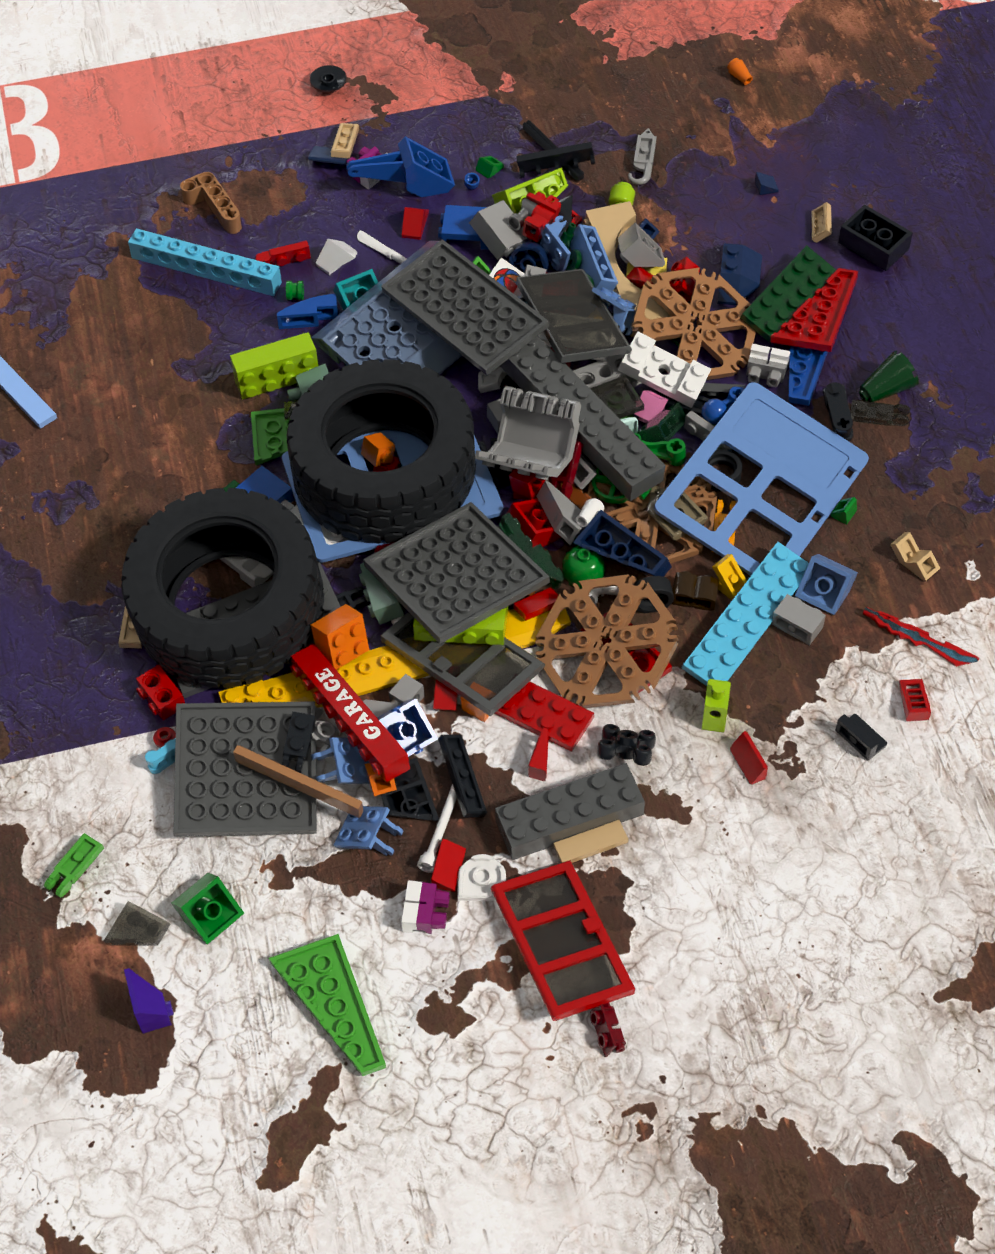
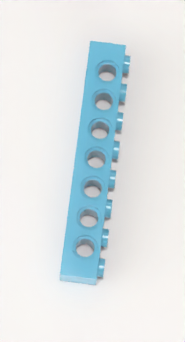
[128,228,282,296]

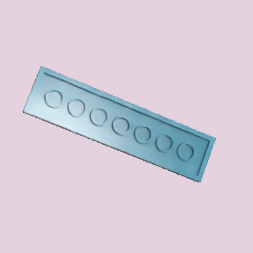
[681,542,809,686]

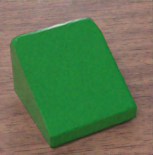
[476,156,504,178]

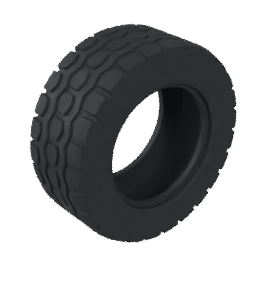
[286,359,476,543]
[121,488,324,688]

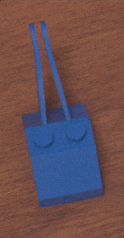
[346,136,455,197]

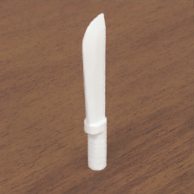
[357,230,407,264]

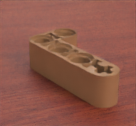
[180,172,242,234]

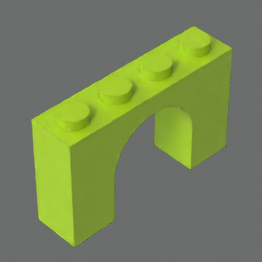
[413,606,508,645]

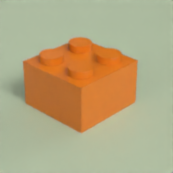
[311,604,369,670]

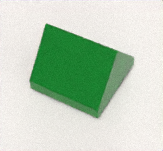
[830,497,857,525]

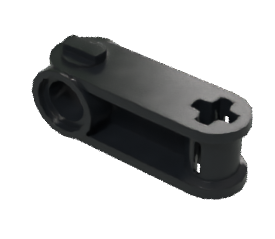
[823,382,853,441]

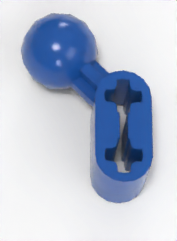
[702,387,745,425]

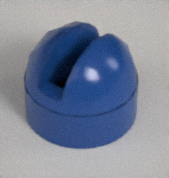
[464,172,480,190]

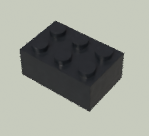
[838,204,913,271]

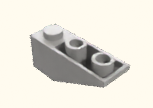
[536,480,586,545]

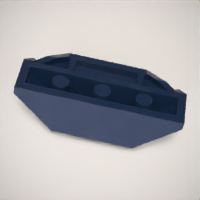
[717,243,762,305]

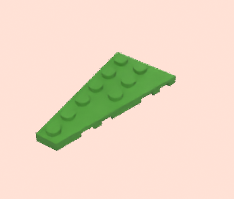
[251,407,294,466]
[269,934,386,1076]

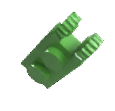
[44,833,104,898]

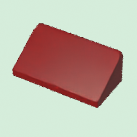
[730,731,768,785]
[431,839,466,892]

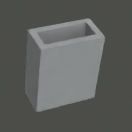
[469,200,529,260]

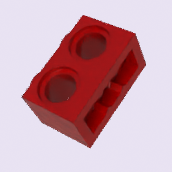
[136,664,185,721]

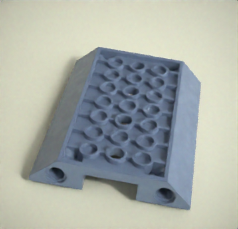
[311,241,462,375]

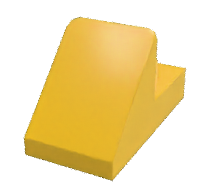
[712,554,747,600]

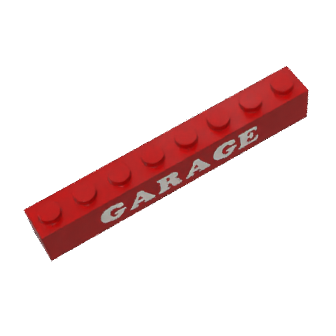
[290,644,410,782]

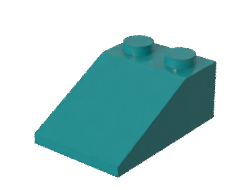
[333,269,378,311]

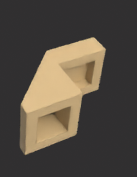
[890,532,940,581]

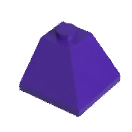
[124,968,174,1033]

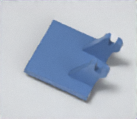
[540,216,571,272]
[592,287,637,336]
[311,737,370,784]
[334,806,403,856]

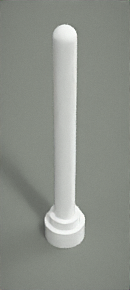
[417,784,457,873]

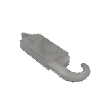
[628,128,657,185]

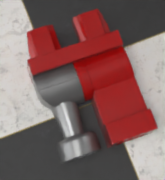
[507,192,561,242]

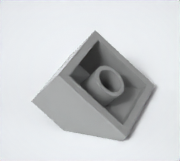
[618,223,665,267]

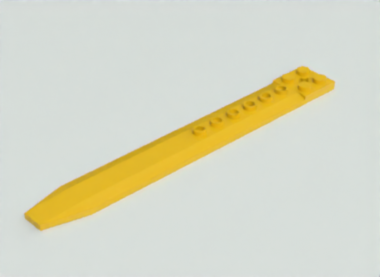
[219,609,571,708]

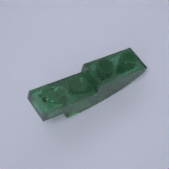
[499,512,564,589]

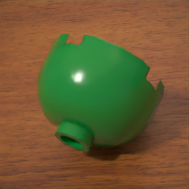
[562,546,605,589]

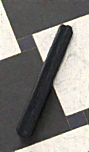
[523,120,584,181]

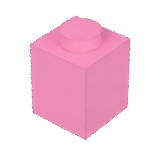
[633,390,668,424]

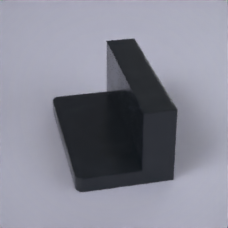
[835,714,887,761]

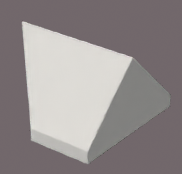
[316,239,357,275]

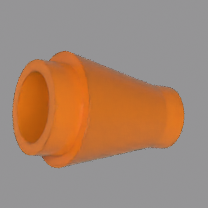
[727,58,753,85]

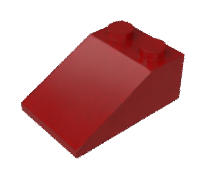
[502,498,562,552]

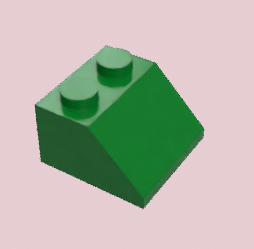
[171,873,244,945]

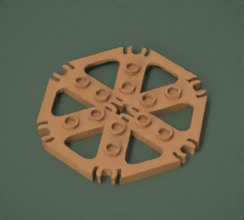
[632,268,756,380]
[588,459,717,564]
[535,574,678,708]

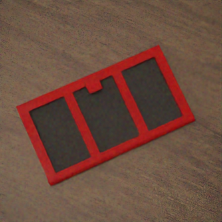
[490,860,635,1021]

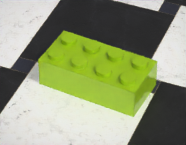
[230,332,318,399]

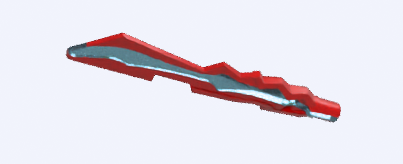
[863,606,979,667]

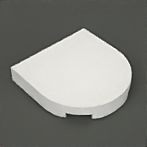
[458,854,506,901]

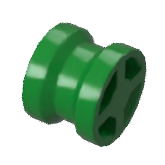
[286,281,304,301]

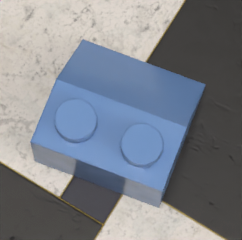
[795,554,858,615]

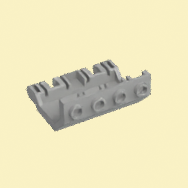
[475,386,581,480]

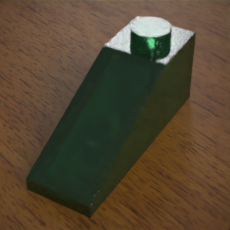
[637,402,686,442]

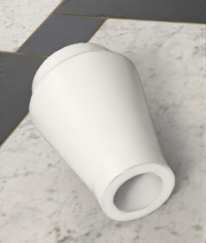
[576,498,604,527]

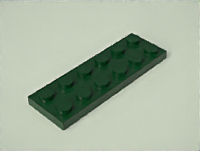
[740,245,836,344]

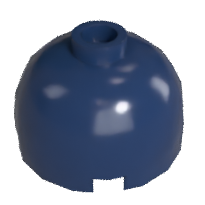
[508,242,549,273]

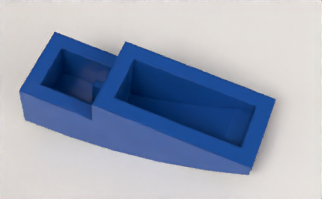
[277,294,338,329]

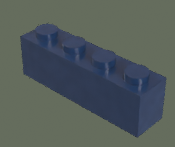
[573,510,672,577]

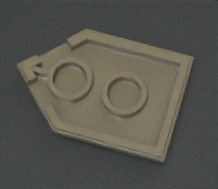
[647,486,708,541]

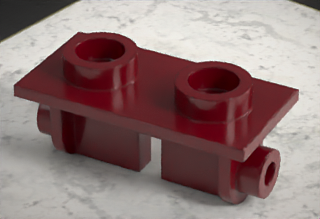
[590,1003,626,1057]

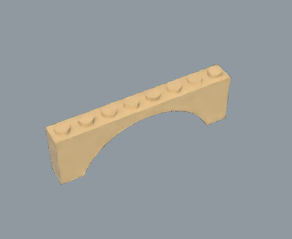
[583,201,671,337]

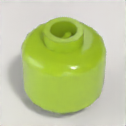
[608,182,635,206]

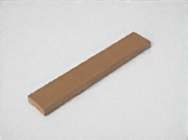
[233,745,363,818]

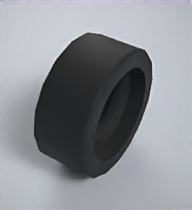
[708,450,742,491]
[634,576,674,613]

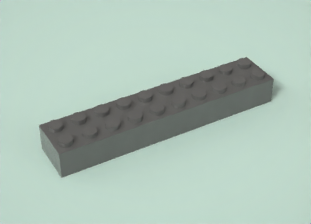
[500,336,666,501]

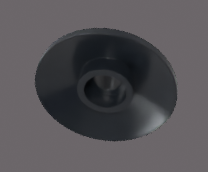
[310,65,347,92]

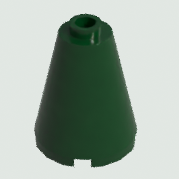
[859,350,919,403]

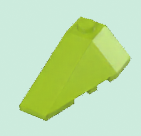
[492,167,568,220]

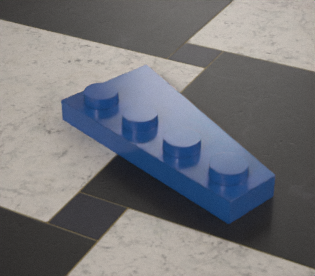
[789,346,828,406]

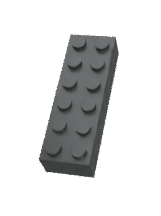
[495,763,645,861]

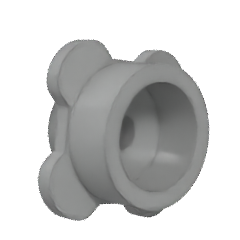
[311,720,336,745]

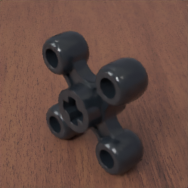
[597,724,656,766]

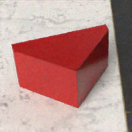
[402,207,429,240]

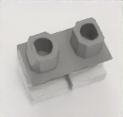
[746,344,790,388]

